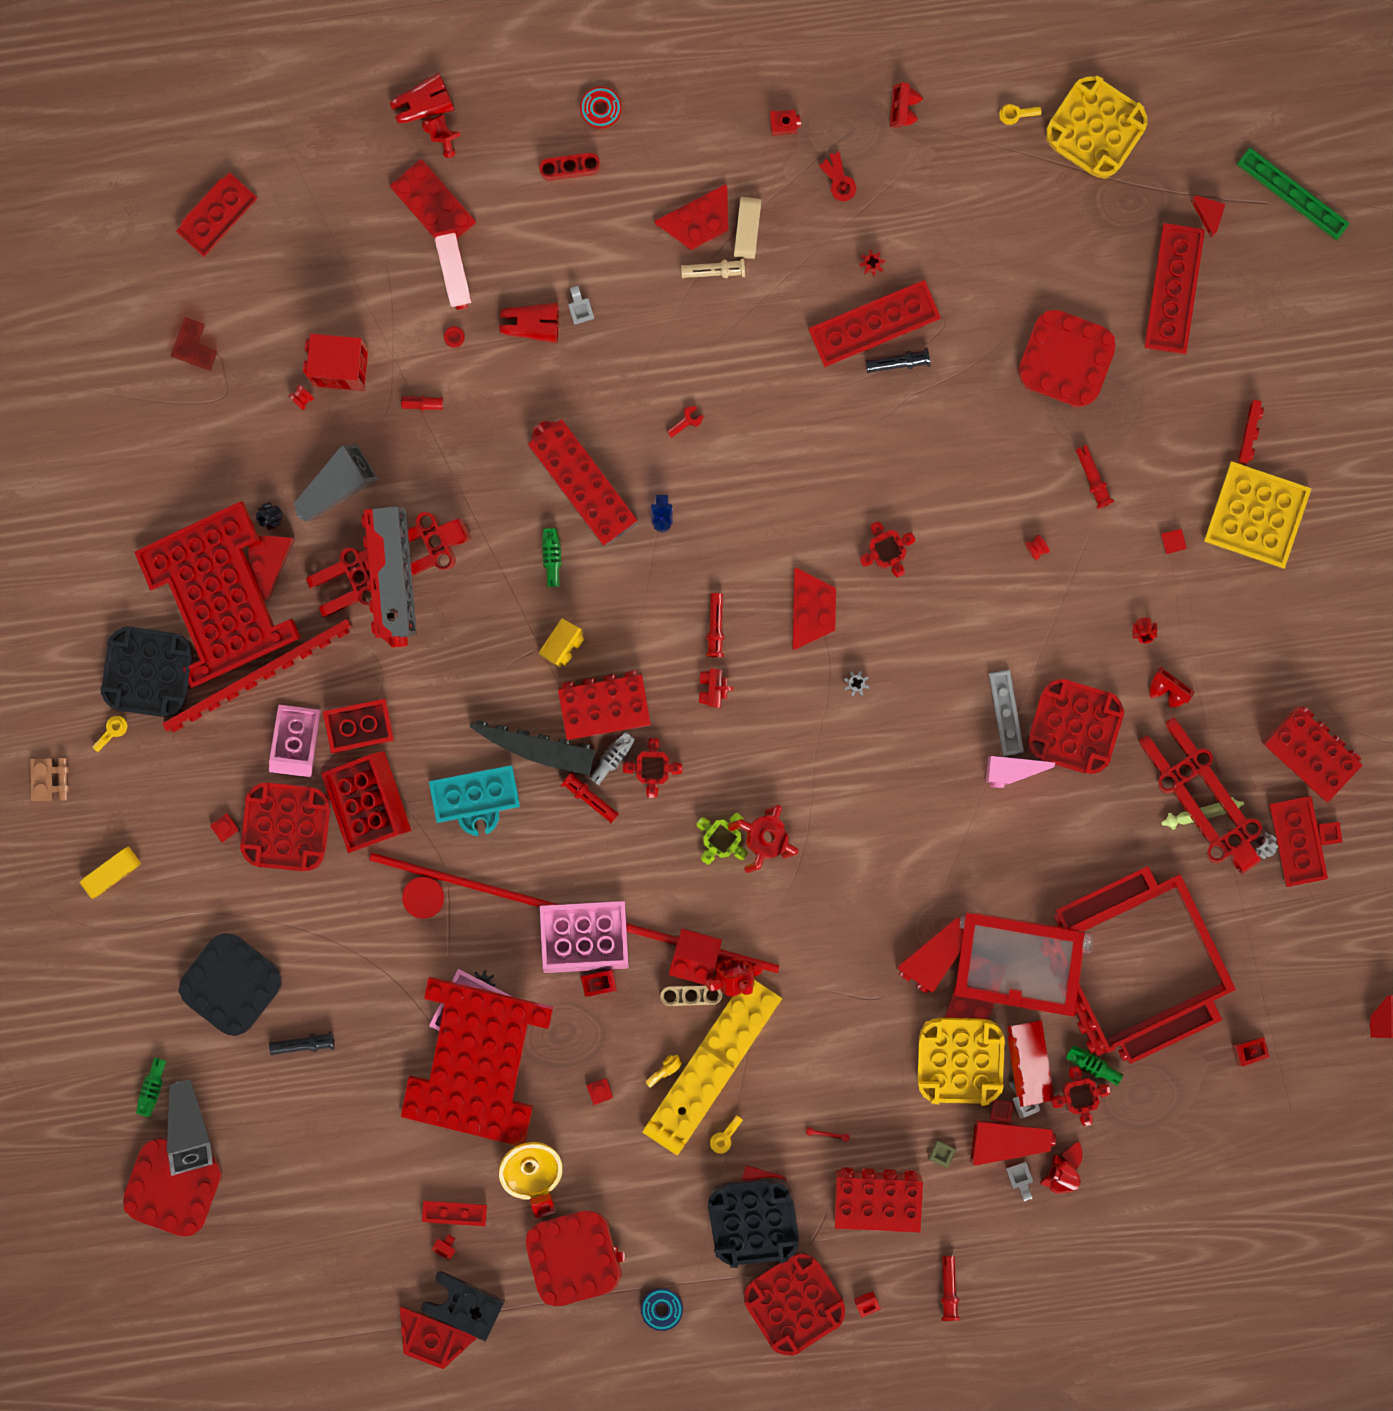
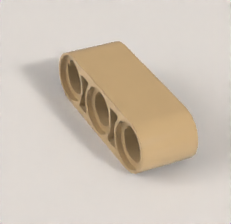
[734,197,762,259]
[660,985,722,1006]

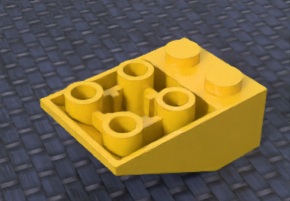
[538,618,584,668]

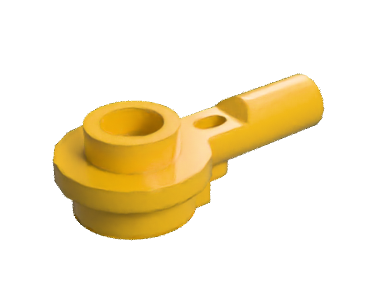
[999,104,1041,125]
[92,716,128,752]
[645,1055,682,1088]
[710,1115,743,1154]

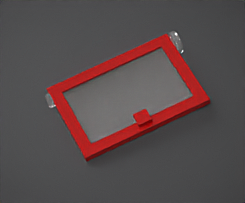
[955,912,1093,1017]

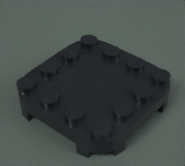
[100,626,193,717]
[178,933,282,1036]
[708,1177,799,1268]

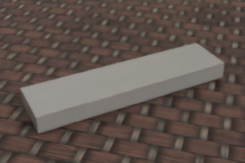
[989,670,1024,757]

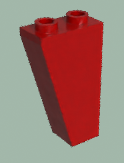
[896,917,965,993]

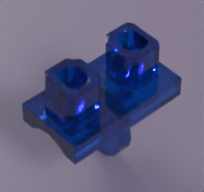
[651,495,673,533]

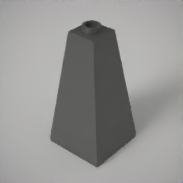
[294,444,379,522]
[167,1079,213,1176]

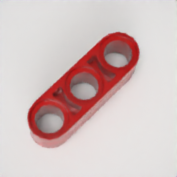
[539,153,600,181]

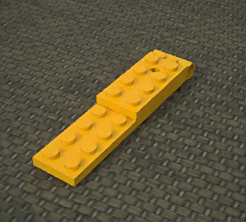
[642,980,782,1156]

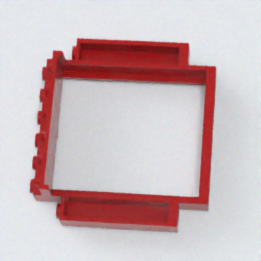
[1040,866,1236,1064]

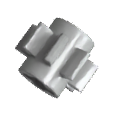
[844,671,869,696]
[1250,831,1278,859]

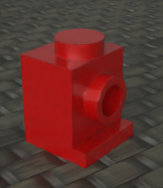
[770,110,801,136]

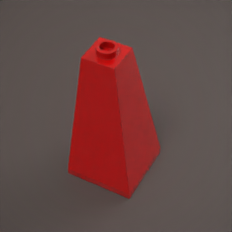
[970,1120,1056,1165]

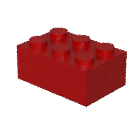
[323,699,395,754]

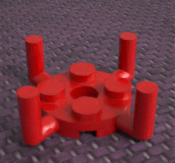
[728,805,799,873]

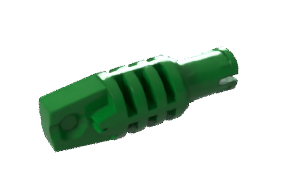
[542,528,562,587]
[1066,1045,1124,1086]
[136,1057,167,1117]

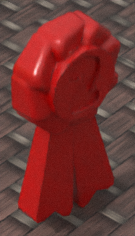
[819,151,857,202]

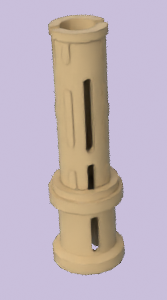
[681,258,745,279]

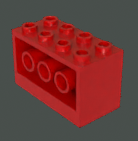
[303,334,369,391]

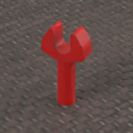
[666,406,704,438]

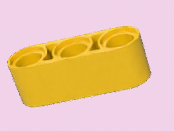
[79,846,141,899]

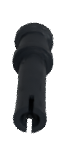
[866,348,931,373]
[269,1031,335,1056]

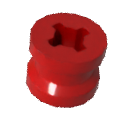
[288,384,315,411]
[1025,534,1050,561]

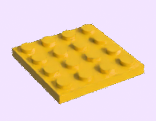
[1204,461,1312,569]

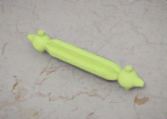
[1161,797,1244,830]

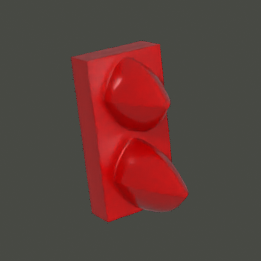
[890,82,923,128]
[1149,667,1195,708]

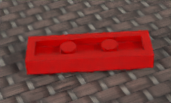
[1238,400,1264,465]
[422,1200,487,1227]

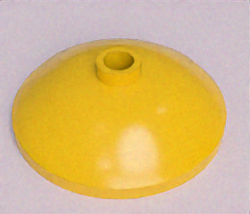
[499,1142,562,1199]

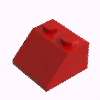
[669,928,722,985]

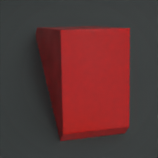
[1191,196,1226,238]
[581,969,617,997]
[1232,1037,1269,1067]

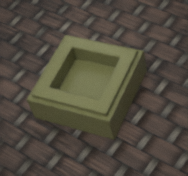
[928,1140,957,1168]

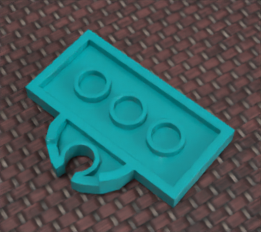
[429,765,520,836]

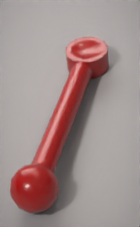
[806,1127,850,1142]

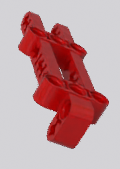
[306,512,472,618]
[1138,717,1262,875]

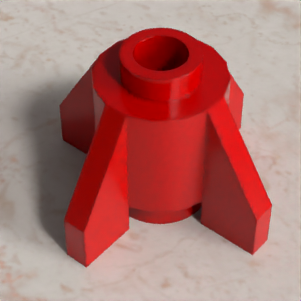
[1040,1155,1081,1194]

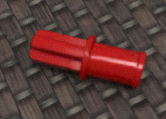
[401,395,443,412]

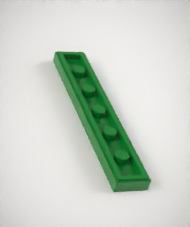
[1236,147,1350,241]

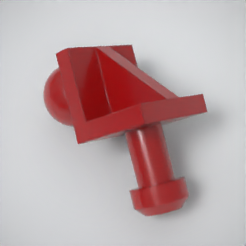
[422,115,461,158]

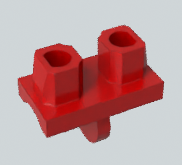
[699,668,734,708]

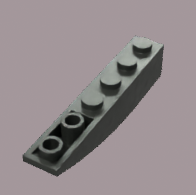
[470,720,595,776]

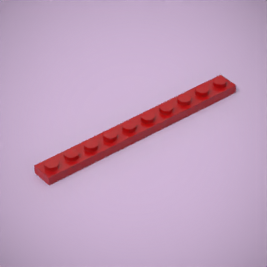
[162,619,353,733]

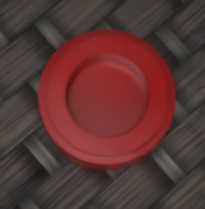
[444,326,465,348]

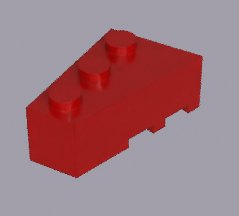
[248,535,295,601]

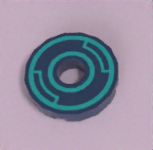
[641,1288,683,1331]

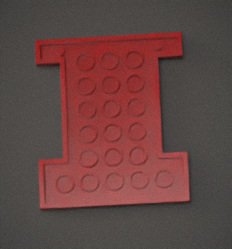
[134,501,301,688]
[401,977,554,1146]

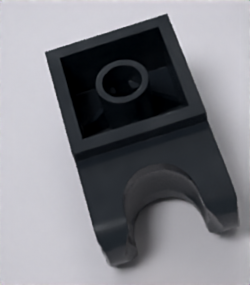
[420,1271,505,1342]

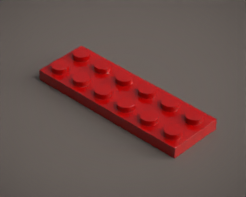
[1144,223,1205,355]
[808,280,941,368]

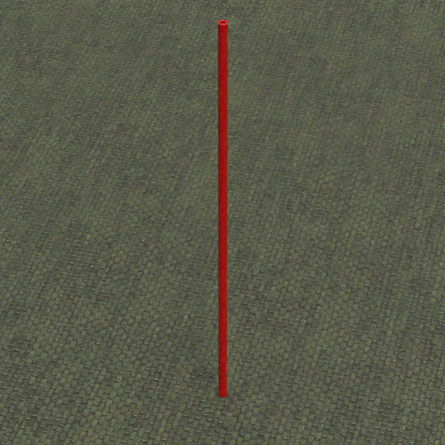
[369,852,780,973]

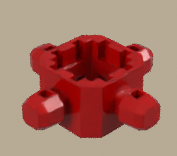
[859,521,916,578]
[623,738,683,798]
[706,957,763,997]
[1051,1066,1111,1126]

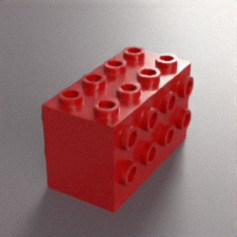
[558,670,651,740]
[1262,706,1363,803]
[834,1167,923,1233]

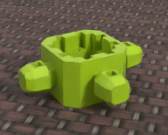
[697,813,748,865]

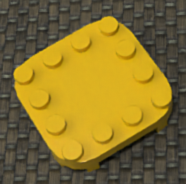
[1046,76,1148,179]
[917,1018,1005,1106]

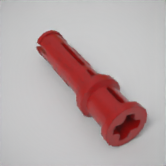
[1075,445,1115,509]
[705,593,725,658]
[560,771,619,824]
[941,1256,960,1321]

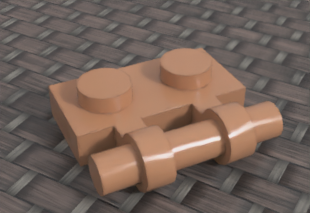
[30,758,69,801]

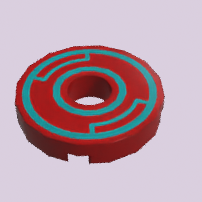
[580,87,622,129]

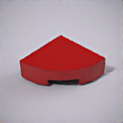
[1061,1141,1083,1170]

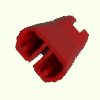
[390,73,455,124]
[499,302,559,343]

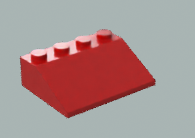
[321,751,412,853]

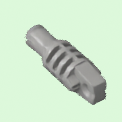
[589,731,635,785]

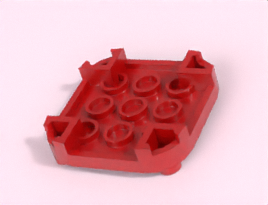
[1018,310,1116,408]
[1028,679,1124,774]
[240,782,331,872]
[123,1138,222,1237]
[526,1210,622,1306]
[744,1252,845,1356]

